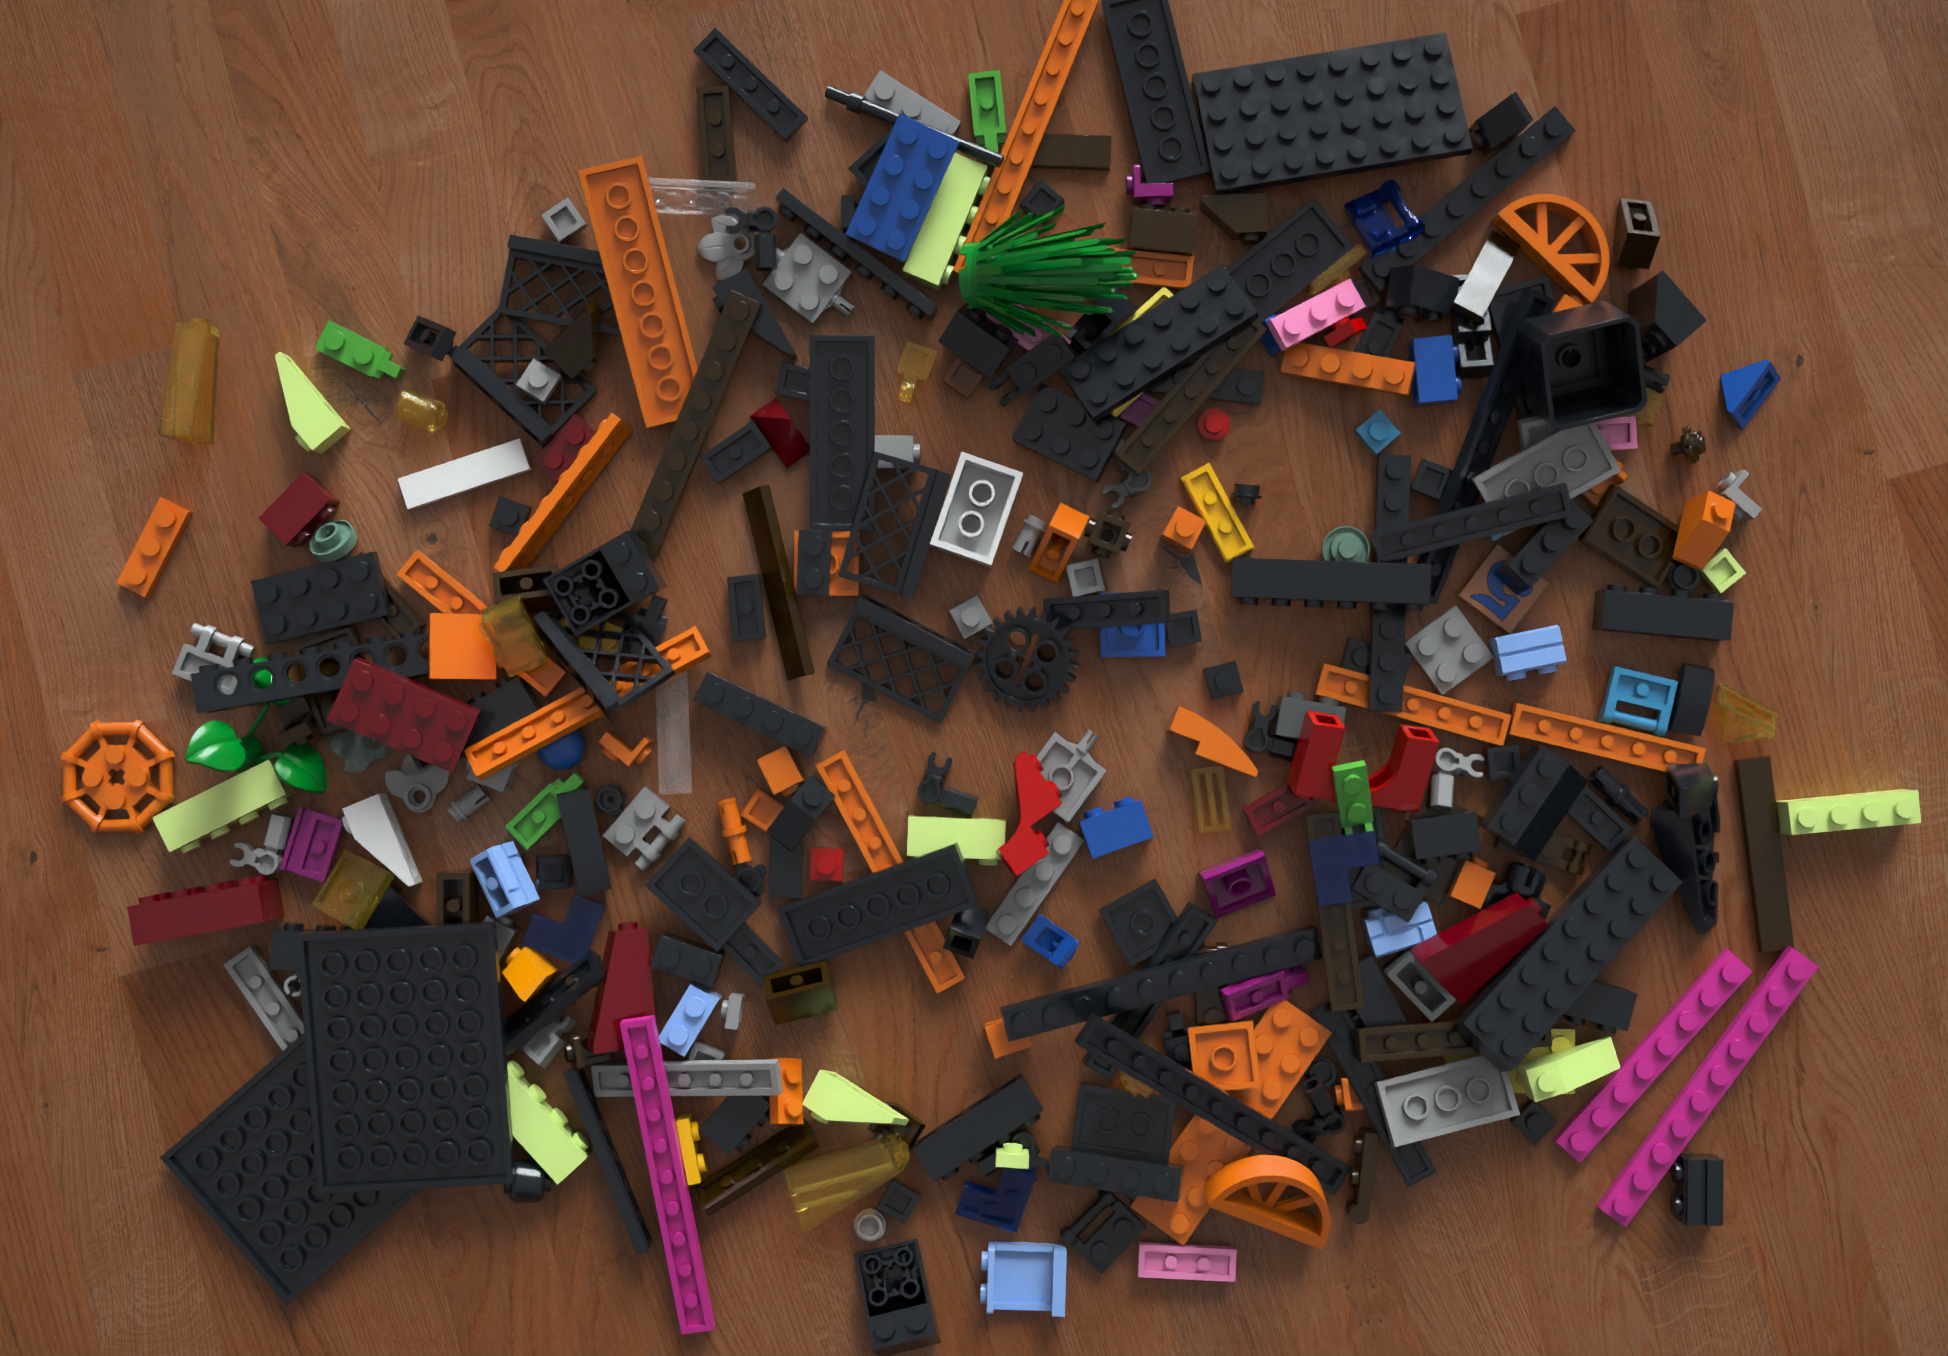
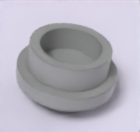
[854,1208,886,1242]

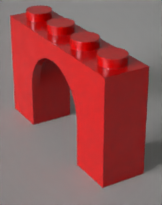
[1287,710,1440,813]

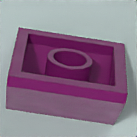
[1198,848,1276,919]

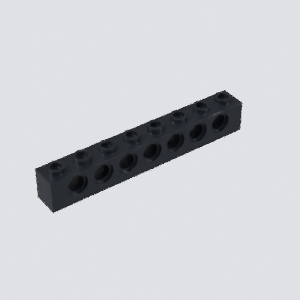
[190,630,428,714]

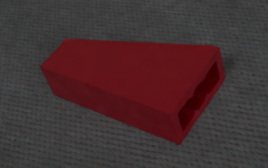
[1410,892,1549,1004]
[586,922,656,1054]

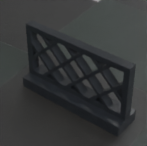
[498,234,621,337]
[447,309,597,448]
[838,451,951,599]
[827,594,976,723]
[533,608,675,723]

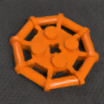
[60,720,176,835]

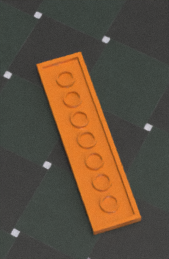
[578,156,698,428]
[1130,1000,1332,1246]

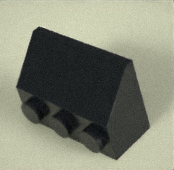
[1627,270,1707,362]
[1479,745,1588,862]

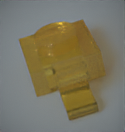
[896,341,937,403]

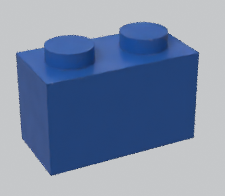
[1407,335,1462,407]
[1078,796,1154,859]

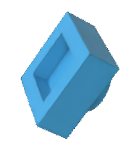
[1354,409,1401,456]

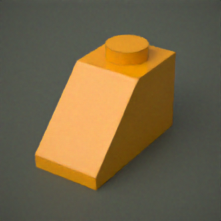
[502,945,559,1002]

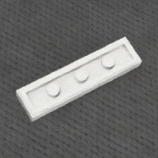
[398,438,532,510]

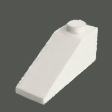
[342,793,423,886]

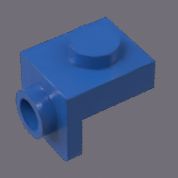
[1021,914,1079,969]

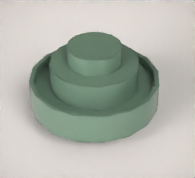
[309,520,358,563]
[1321,526,1370,562]

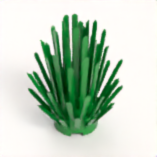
[959,205,1138,338]

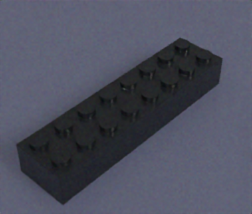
[1452,836,1682,1072]

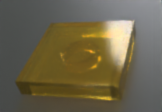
[311,849,395,929]

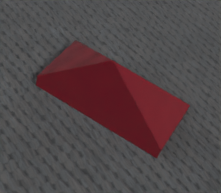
[750,398,810,469]

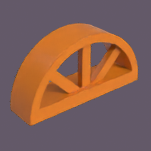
[1491,194,1610,305]
[1204,1155,1331,1250]

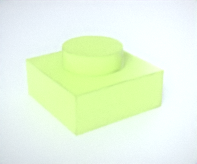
[1700,548,1746,594]
[995,1143,1029,1169]

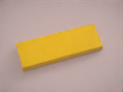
[1180,463,1255,563]

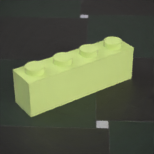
[902,153,990,291]
[152,759,296,854]
[1776,789,1921,835]
[507,1059,592,1185]

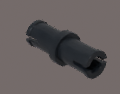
[1587,765,1649,825]

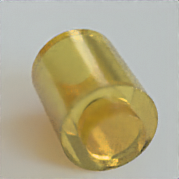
[395,388,448,432]

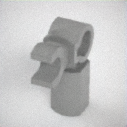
[1429,748,1484,812]
[230,813,294,875]

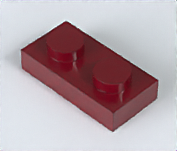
[532,413,596,483]
[1241,783,1315,836]

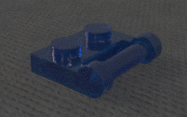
[1344,180,1426,256]

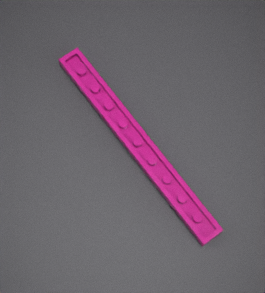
[1596,946,1819,1227]
[620,1015,715,1335]

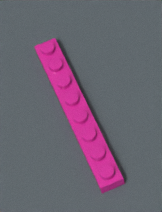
[1553,948,1753,1163]

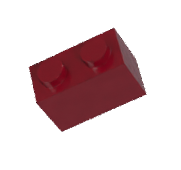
[258,472,340,548]

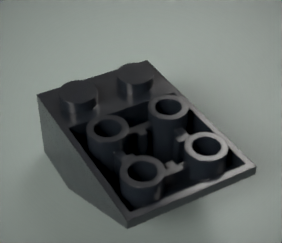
[543,530,667,637]
[854,1239,941,1356]

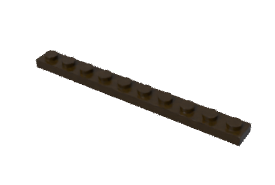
[630,290,763,563]

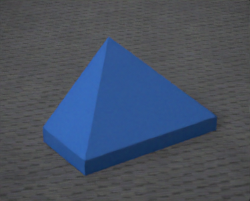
[1720,359,1781,430]

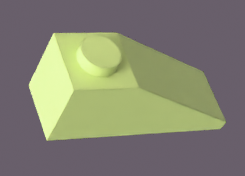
[275,352,351,454]
[1517,1036,1620,1102]
[802,1070,909,1125]

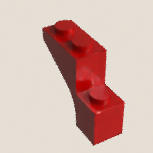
[996,750,1062,878]

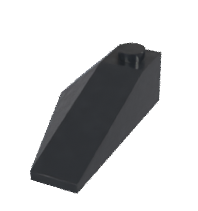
[1650,794,1720,935]

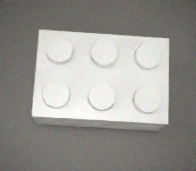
[930,452,1023,568]

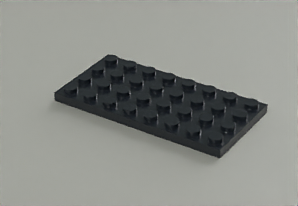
[1192,33,1473,195]

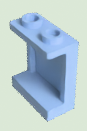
[980,1241,1067,1317]

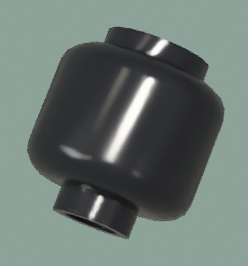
[504,1160,552,1203]

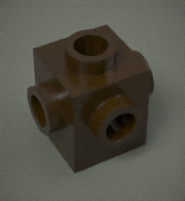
[1084,510,1133,559]

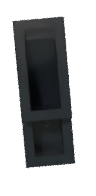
[1451,274,1494,379]
[556,787,612,896]

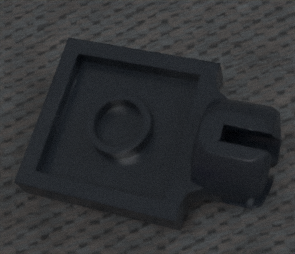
[1475,862,1551,960]

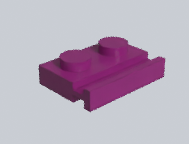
[280,806,345,882]

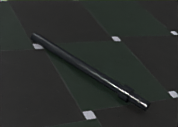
[825,85,1004,168]

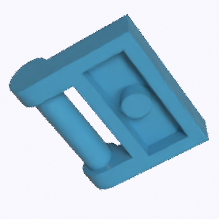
[1598,666,1678,738]

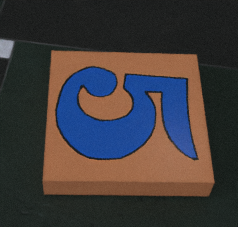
[1457,544,1549,634]

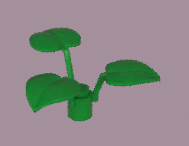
[185,656,327,793]

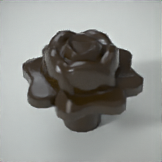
[1670,425,1706,464]

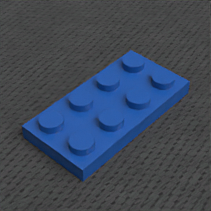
[846,113,960,263]

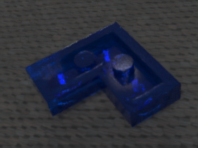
[1308,831,1380,906]
[521,894,607,964]
[955,1167,1036,1233]

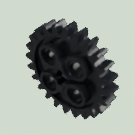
[974,607,1080,712]

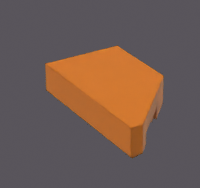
[740,788,785,833]

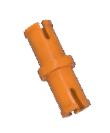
[716,797,752,865]

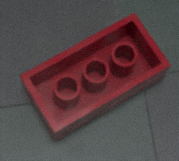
[327,657,481,773]
[127,875,285,946]

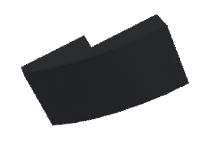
[1668,663,1715,737]

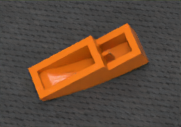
[1167,706,1258,777]

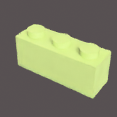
[907,815,1006,865]

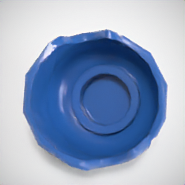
[537,727,586,770]

